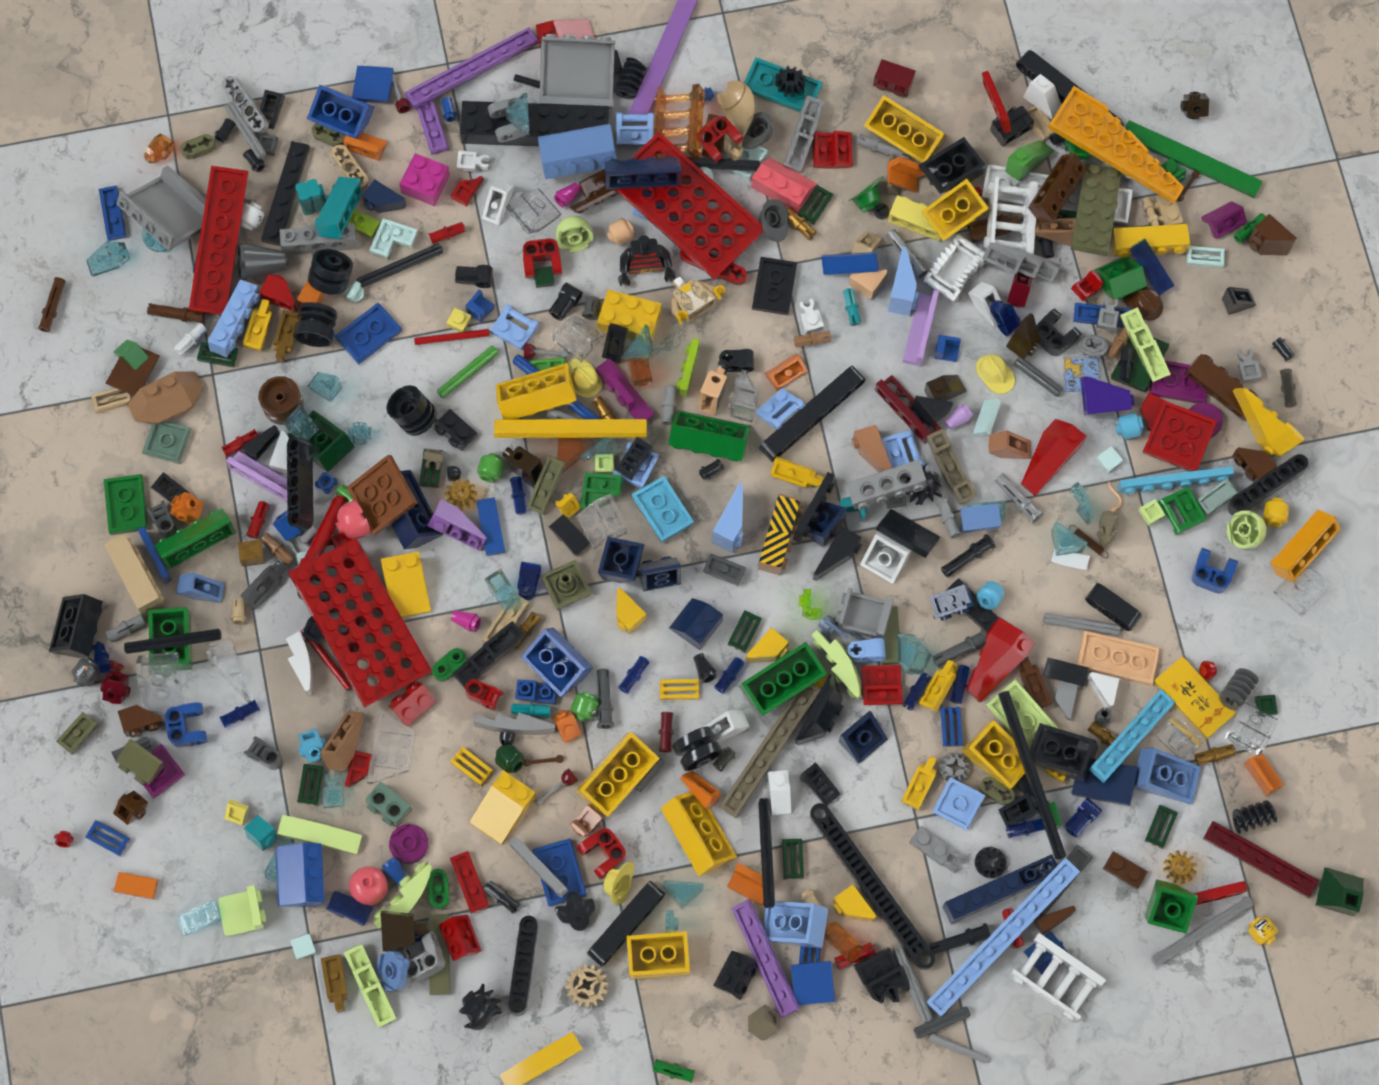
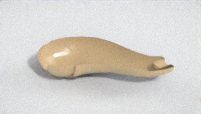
[717,81,756,161]

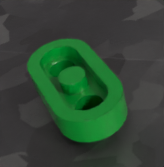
[432,648,467,682]
[428,869,450,910]

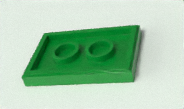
[104,474,148,535]

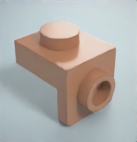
[570,804,604,837]

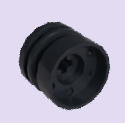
[293,302,338,347]
[386,385,437,436]

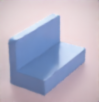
[960,504,1002,533]

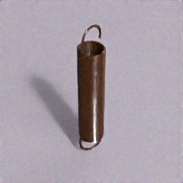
[1069,525,1109,558]

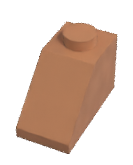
[988,430,1031,459]

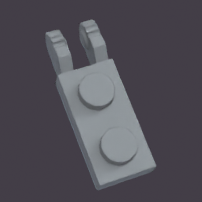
[909,826,965,873]

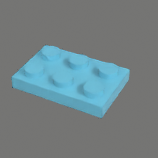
[631,476,694,543]

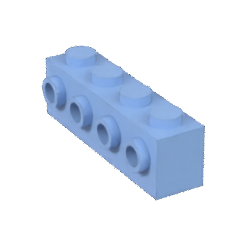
[208,279,260,358]

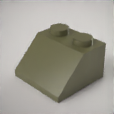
[117,738,164,786]

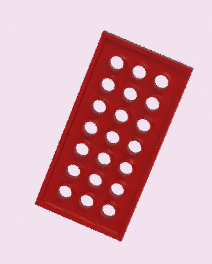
[614,132,764,280]
[288,538,432,708]

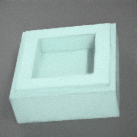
[1096,446,1123,473]
[290,934,316,960]

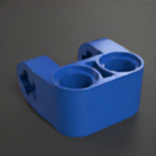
[1191,547,1238,594]
[165,702,207,747]

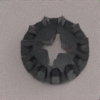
[975,846,1007,878]

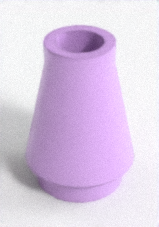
[944,404,973,430]

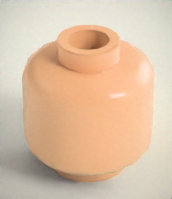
[607,218,636,246]

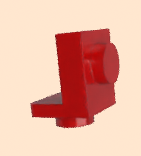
[1070,270,1104,301]

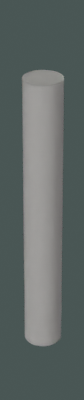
[928,1033,988,1063]

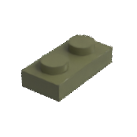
[56,712,99,755]

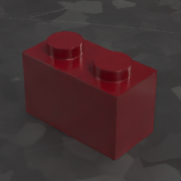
[873,59,916,97]

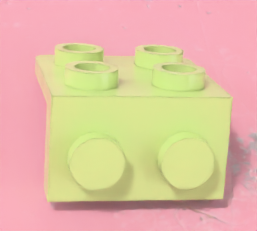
[218,885,266,936]

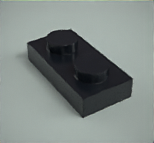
[602,323,628,363]

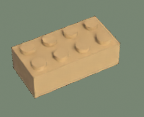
[103,533,165,620]

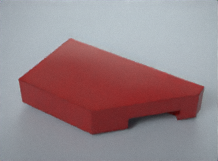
[450,176,484,207]
[1140,392,1166,432]
[345,751,373,788]

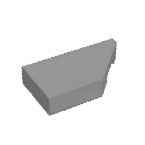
[1054,680,1078,720]

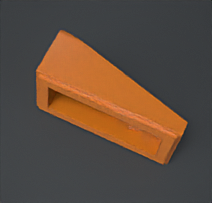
[680,771,722,809]

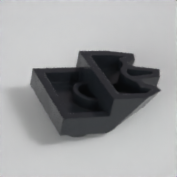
[853,947,909,1004]

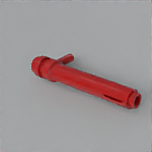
[298,495,347,582]

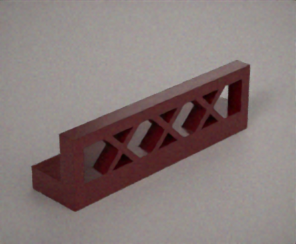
[875,375,942,444]

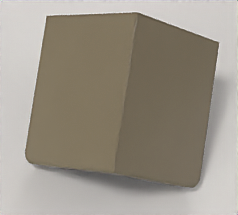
[748,1005,780,1041]

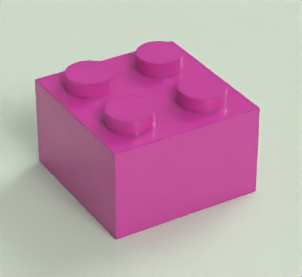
[400,153,450,206]

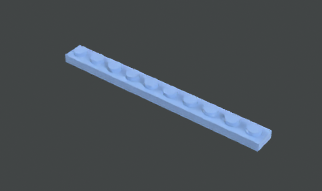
[926,858,1080,1016]

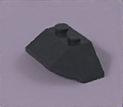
[795,671,844,745]

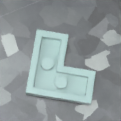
[369,218,418,259]

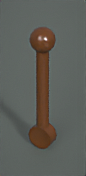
[1177,171,1199,202]
[524,755,563,767]

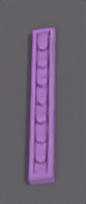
[628,0,698,123]
[405,27,539,109]

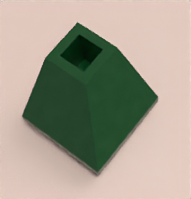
[1315,867,1364,917]

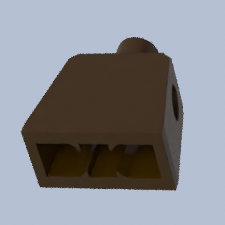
[502,446,543,489]
[380,911,427,952]

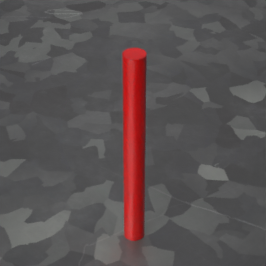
[414,329,490,345]
[300,628,352,691]

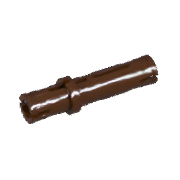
[38,277,66,332]
[147,303,205,324]

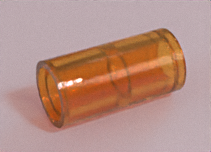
[824,922,863,962]

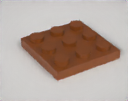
[347,455,418,535]

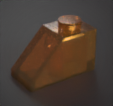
[624,347,653,386]
[557,438,585,474]

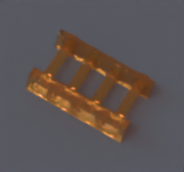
[654,84,705,159]

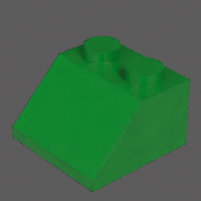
[1094,257,1147,300]
[1145,879,1198,934]

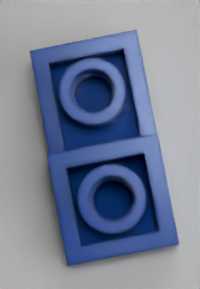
[515,679,557,705]

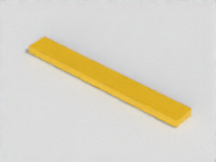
[494,419,647,438]

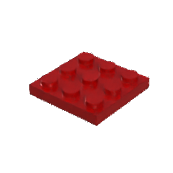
[1142,400,1217,472]

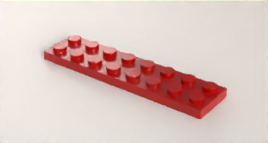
[189,165,249,316]

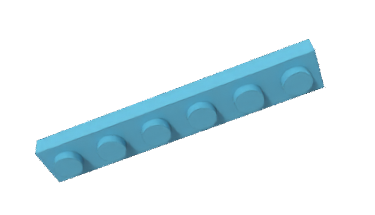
[1117,466,1234,495]
[1089,689,1175,783]

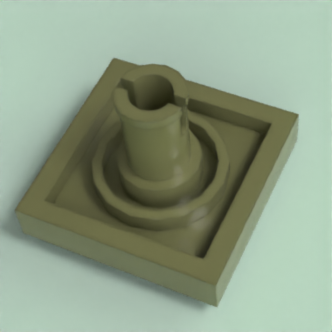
[540,560,592,611]

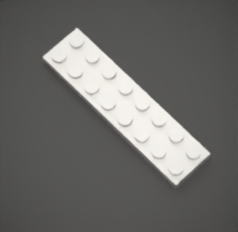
[982,164,1133,226]

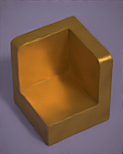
[238,540,265,567]

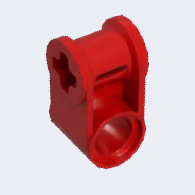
[465,679,504,711]

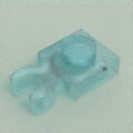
[580,438,613,462]
[322,773,344,809]

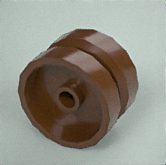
[258,376,304,425]

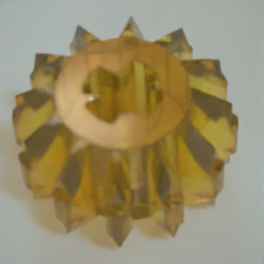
[444,478,477,511]
[1163,850,1197,884]

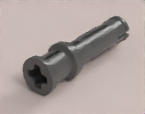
[932,629,987,667]
[597,669,615,729]

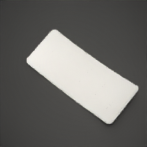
[1051,548,1090,570]

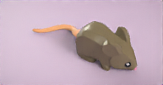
[1097,482,1122,549]

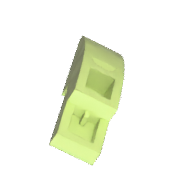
[811,630,863,699]
[373,861,432,928]

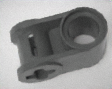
[146,500,177,538]
[243,736,283,770]

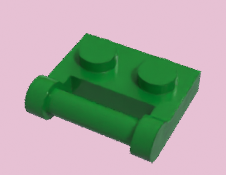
[1158,487,1207,535]

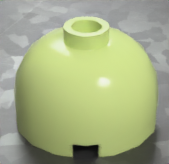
[556,216,593,252]
[1227,511,1267,549]

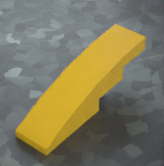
[500,1032,583,1085]

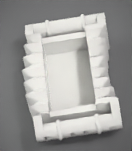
[923,234,986,302]

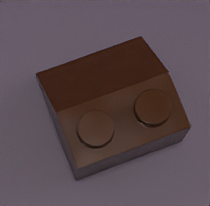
[1247,214,1297,255]

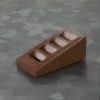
[1033,906,1076,935]

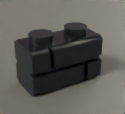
[990,106,1034,146]

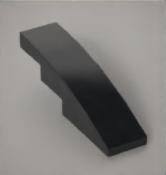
[453,621,525,689]

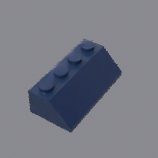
[604,156,681,189]
[391,470,443,550]

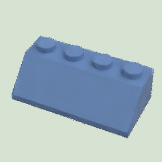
[538,124,617,179]

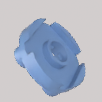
[377,950,410,991]

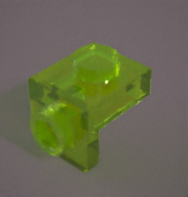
[798,589,822,620]

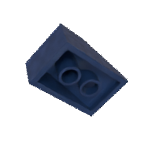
[638,556,681,592]

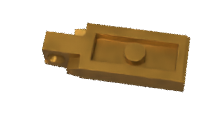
[273,310,299,363]
[321,954,348,1013]

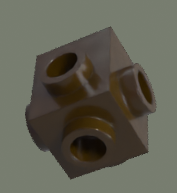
[1180,91,1209,119]

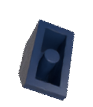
[362,179,406,213]

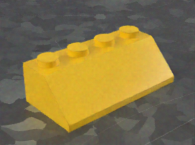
[864,95,947,163]
[495,363,577,420]
[575,732,660,817]
[660,792,738,876]

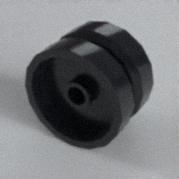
[308,249,353,295]
[672,726,723,772]

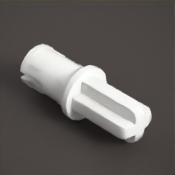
[174,323,207,355]

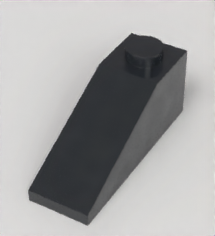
[813,526,862,581]

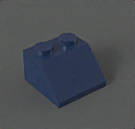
[598,537,645,583]
[669,598,723,650]

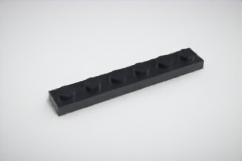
[261,141,310,246]

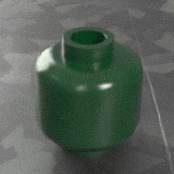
[495,744,524,773]

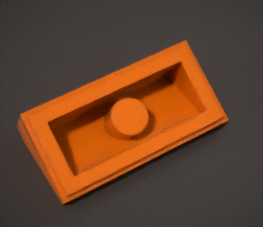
[765,354,808,390]

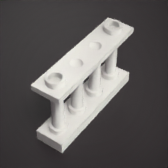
[983,177,1039,254]
[1011,933,1106,1021]

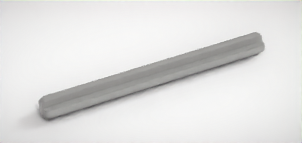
[1151,897,1254,966]

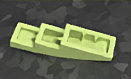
[1120,307,1170,382]
[276,815,362,855]
[343,943,397,1027]

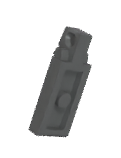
[240,560,288,610]

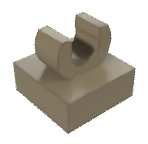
[423,448,446,470]

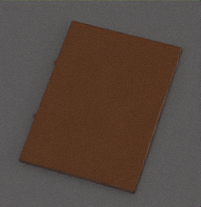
[105,347,160,396]

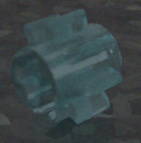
[348,422,371,445]

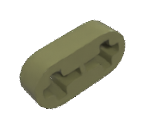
[312,123,345,147]
[180,134,216,159]
[979,777,1015,806]

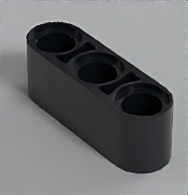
[1085,583,1142,631]

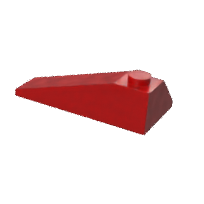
[1021,419,1087,496]
[966,617,1035,702]

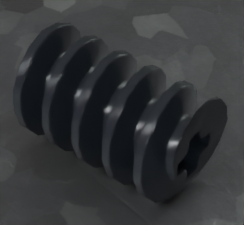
[614,57,647,99]
[1232,800,1278,834]

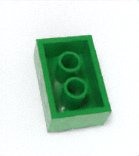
[148,607,193,672]

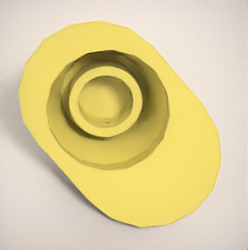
[976,354,1015,394]
[568,358,602,398]
[603,861,635,905]

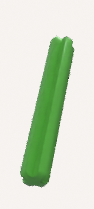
[437,345,498,398]

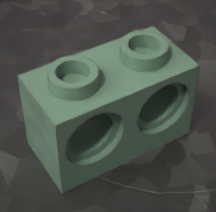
[365,781,412,827]

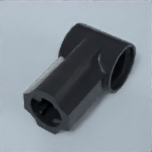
[455,265,493,288]
[549,282,583,321]

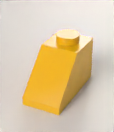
[616,587,647,634]
[745,627,789,663]
[832,884,877,922]

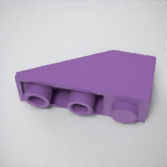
[428,499,487,551]

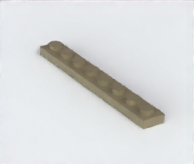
[719,684,821,818]

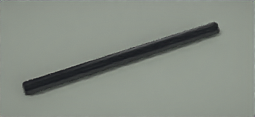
[998,691,1066,860]

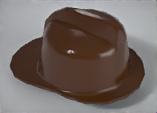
[1123,286,1163,321]

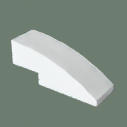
[286,632,313,696]

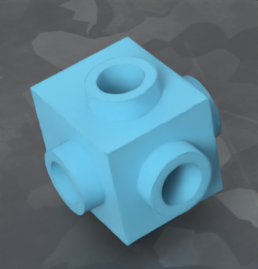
[298,728,326,763]

